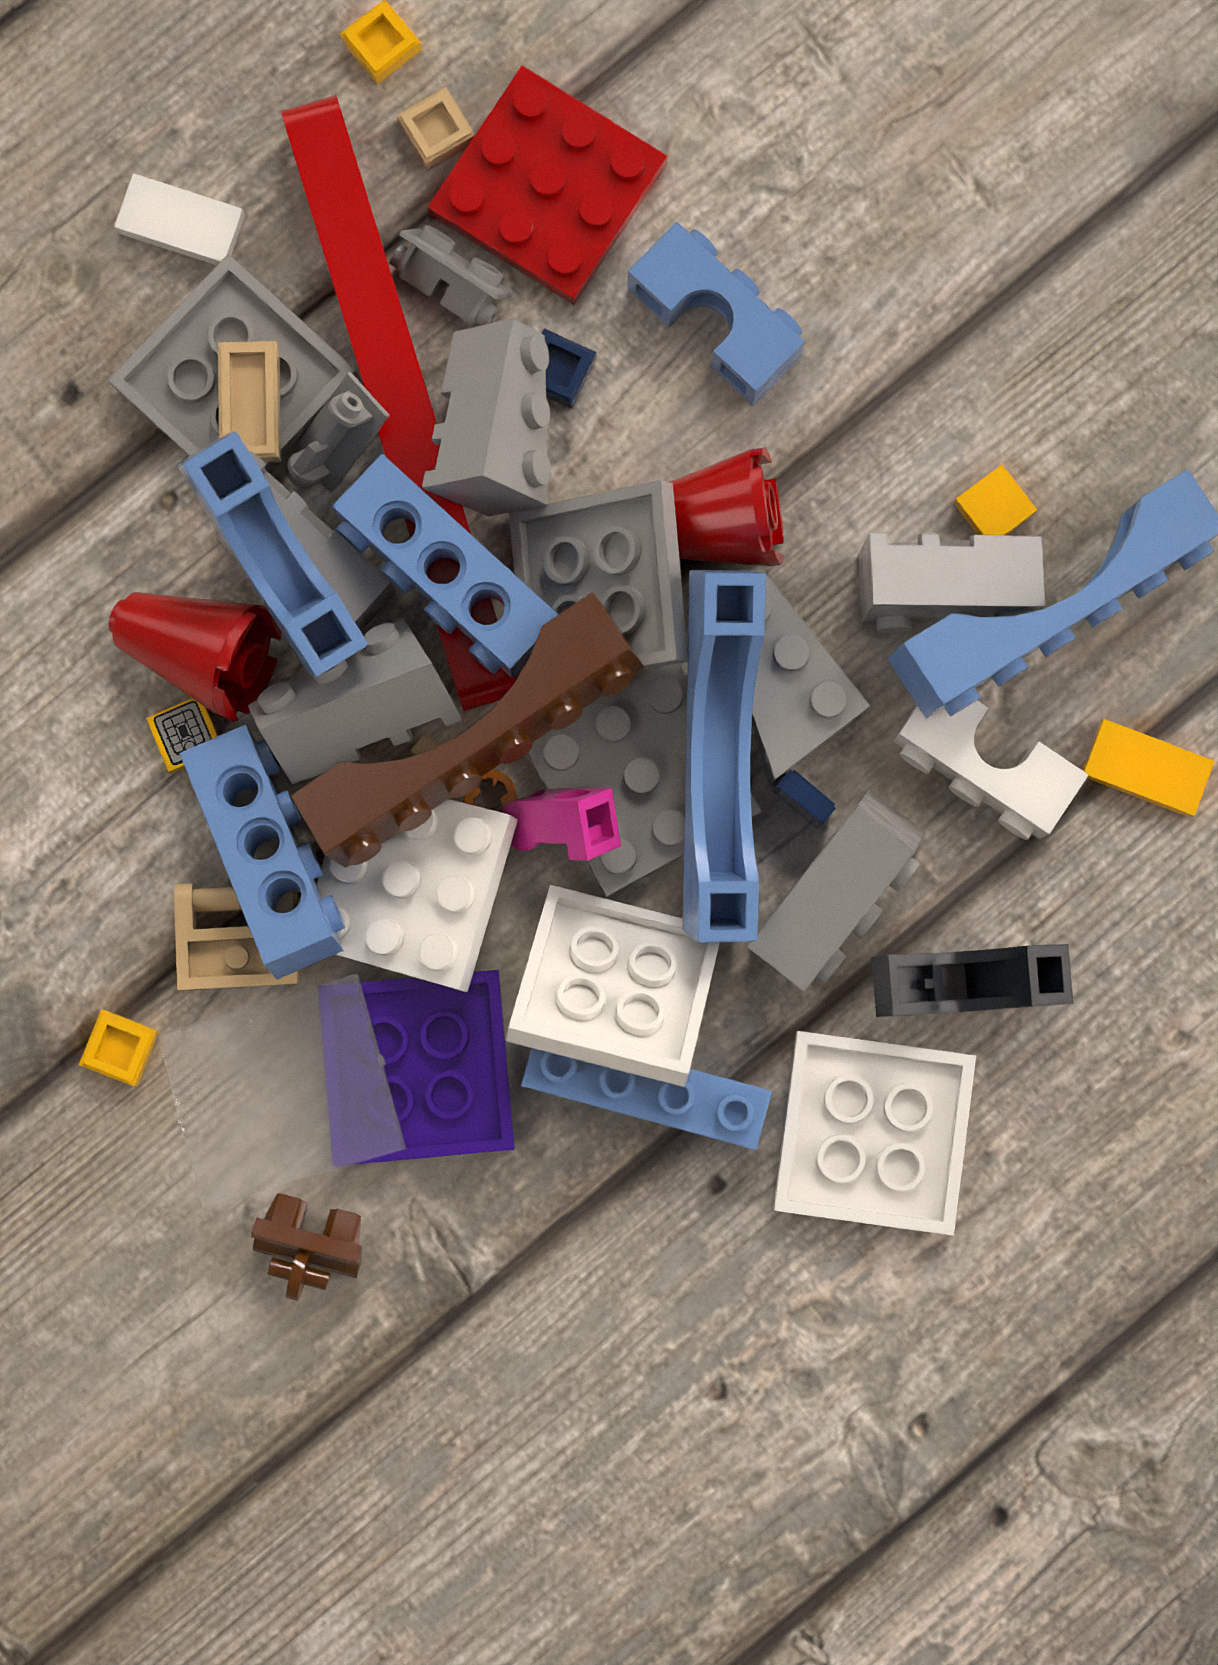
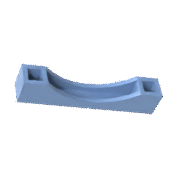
[887,469,1218,719]
[683,570,766,942]

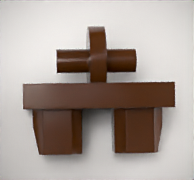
[251,1193,362,1301]

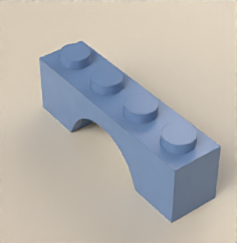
[177,431,369,677]

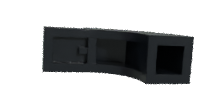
[871,944,1074,1017]

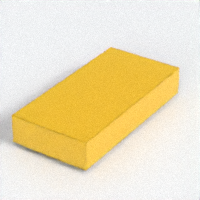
[1082,719,1215,818]

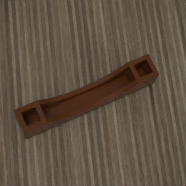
[291,592,644,868]

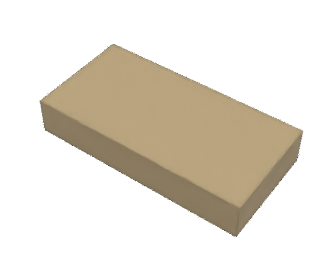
[218,341,281,462]

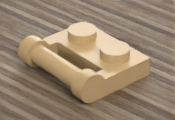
[174,883,300,991]

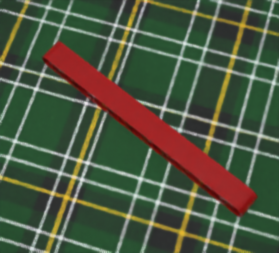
[281,95,516,712]

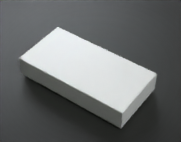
[114,173,246,265]

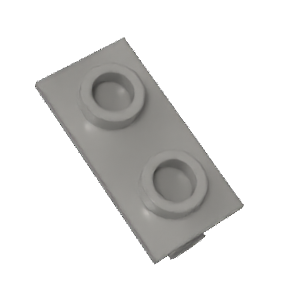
[390,226,514,327]
[287,372,390,492]

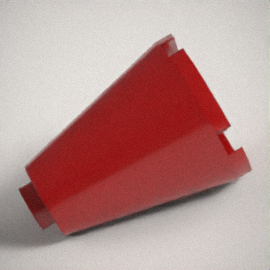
[670,447,784,567]
[108,592,282,722]

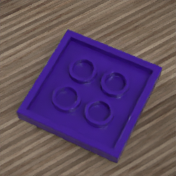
[319,970,515,1166]

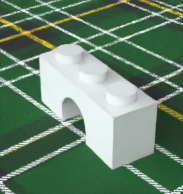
[893,700,1088,840]

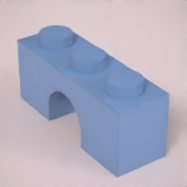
[627,222,805,406]

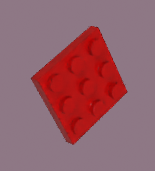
[428,65,668,305]

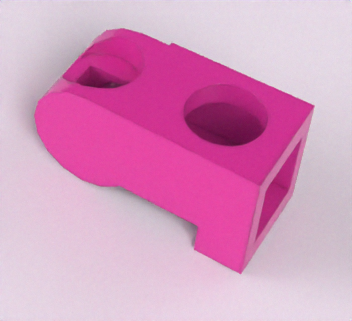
[502,788,621,861]

